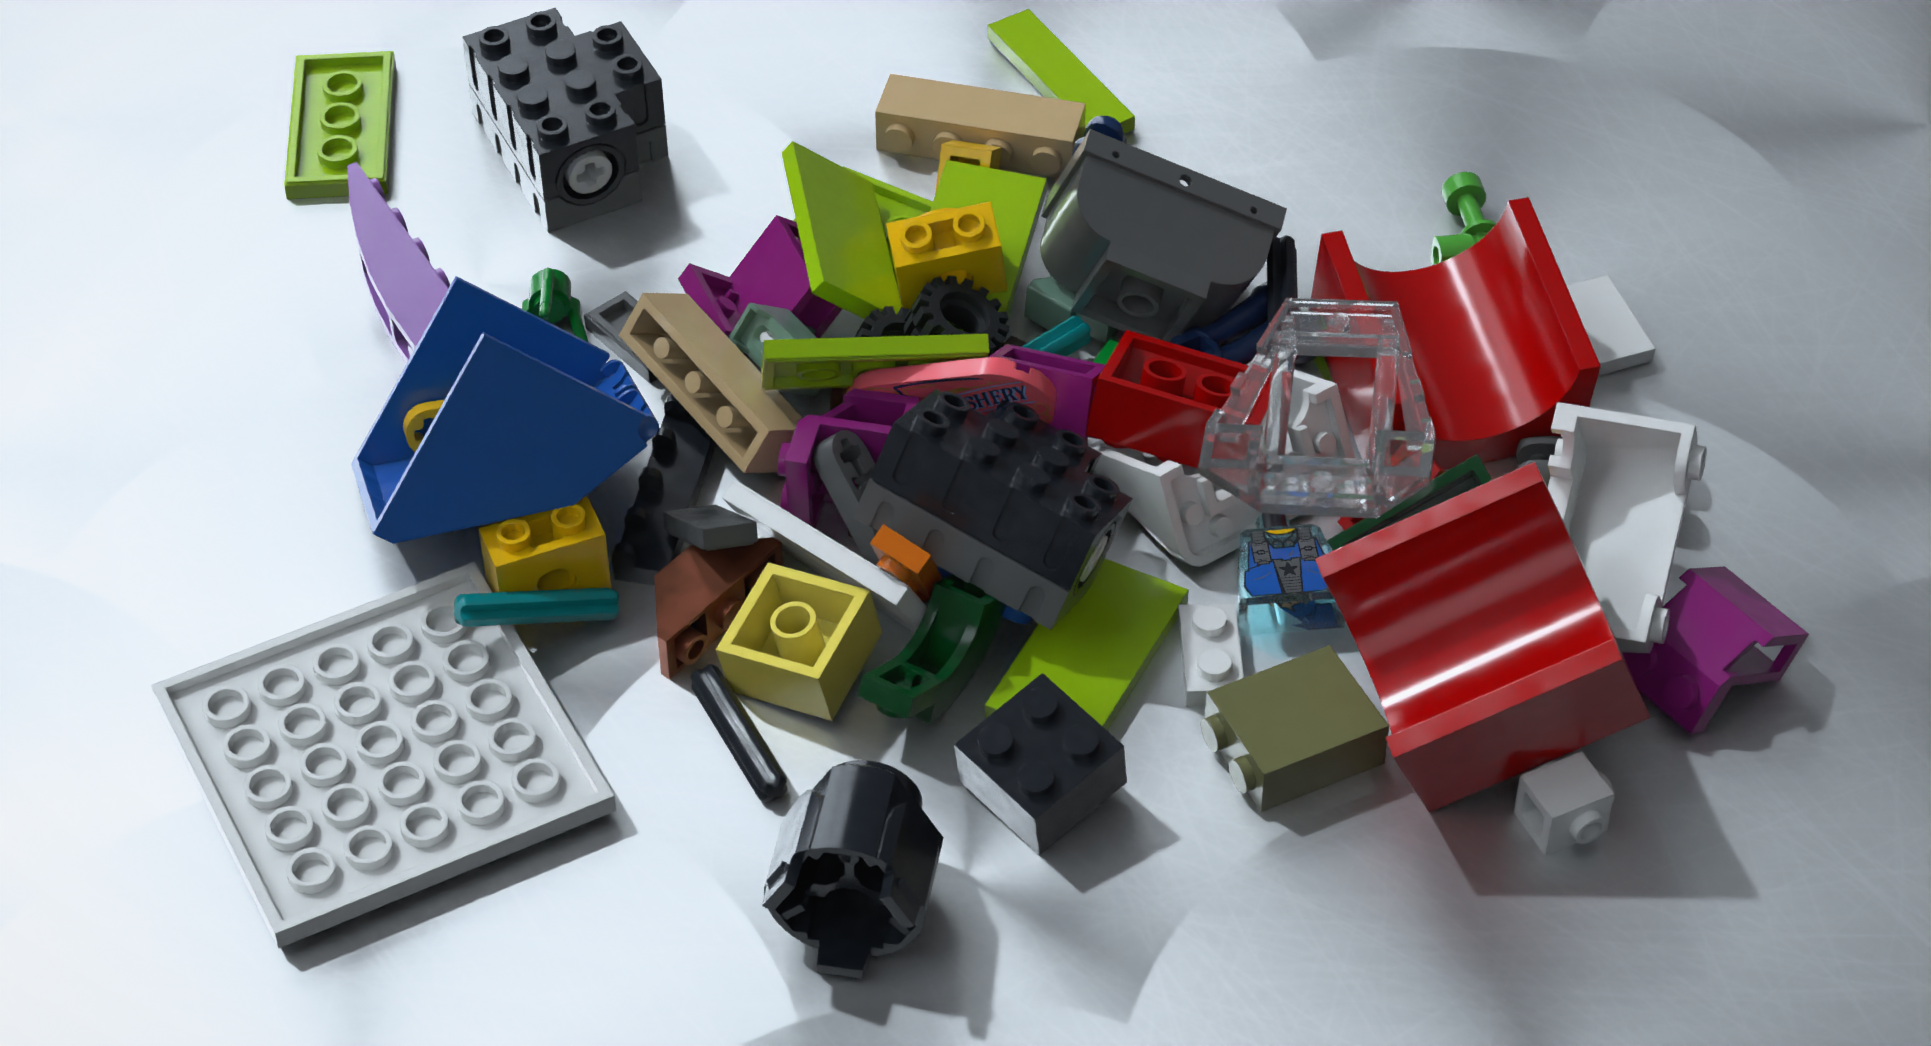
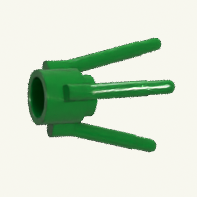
[522,267,588,342]

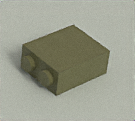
[1200,645,1389,812]

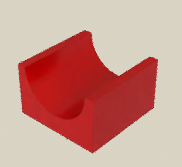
[1308,197,1601,480]
[1315,461,1651,813]

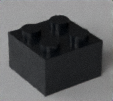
[954,673,1127,855]

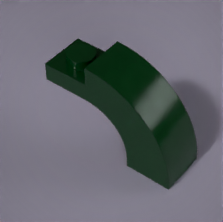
[857,574,1006,724]

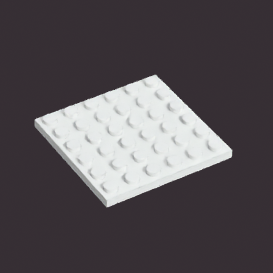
[150,562,616,949]

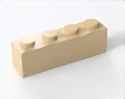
[875,74,1086,178]
[619,293,802,473]

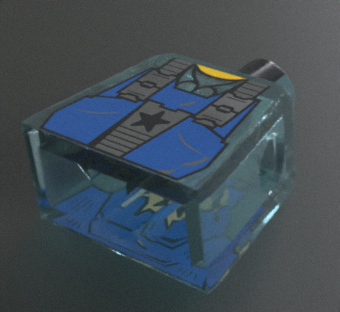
[1236,510,1345,636]

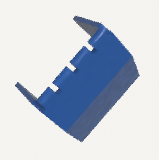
[351,276,659,544]

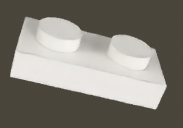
[1178,603,1244,707]

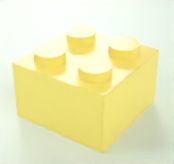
[716,562,882,721]

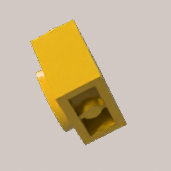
[886,201,1007,309]
[478,496,612,626]

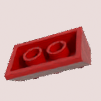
[1086,330,1284,483]

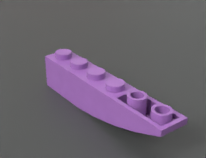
[347,162,450,363]

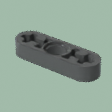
[813,430,879,566]

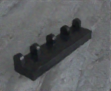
[612,394,717,585]

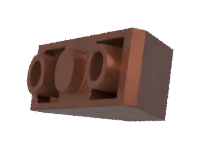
[654,537,783,680]

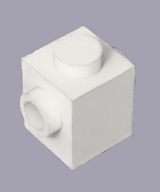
[1514,751,1615,856]

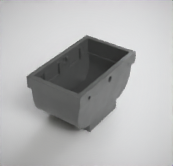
[1040,129,1287,342]

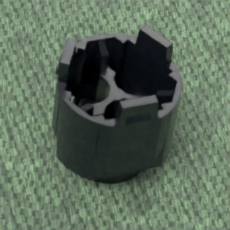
[762,760,944,979]

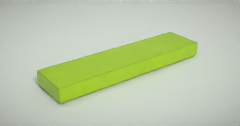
[987,9,1135,134]

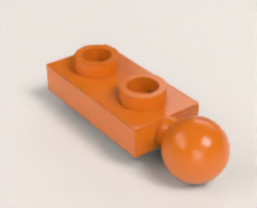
[870,524,943,603]

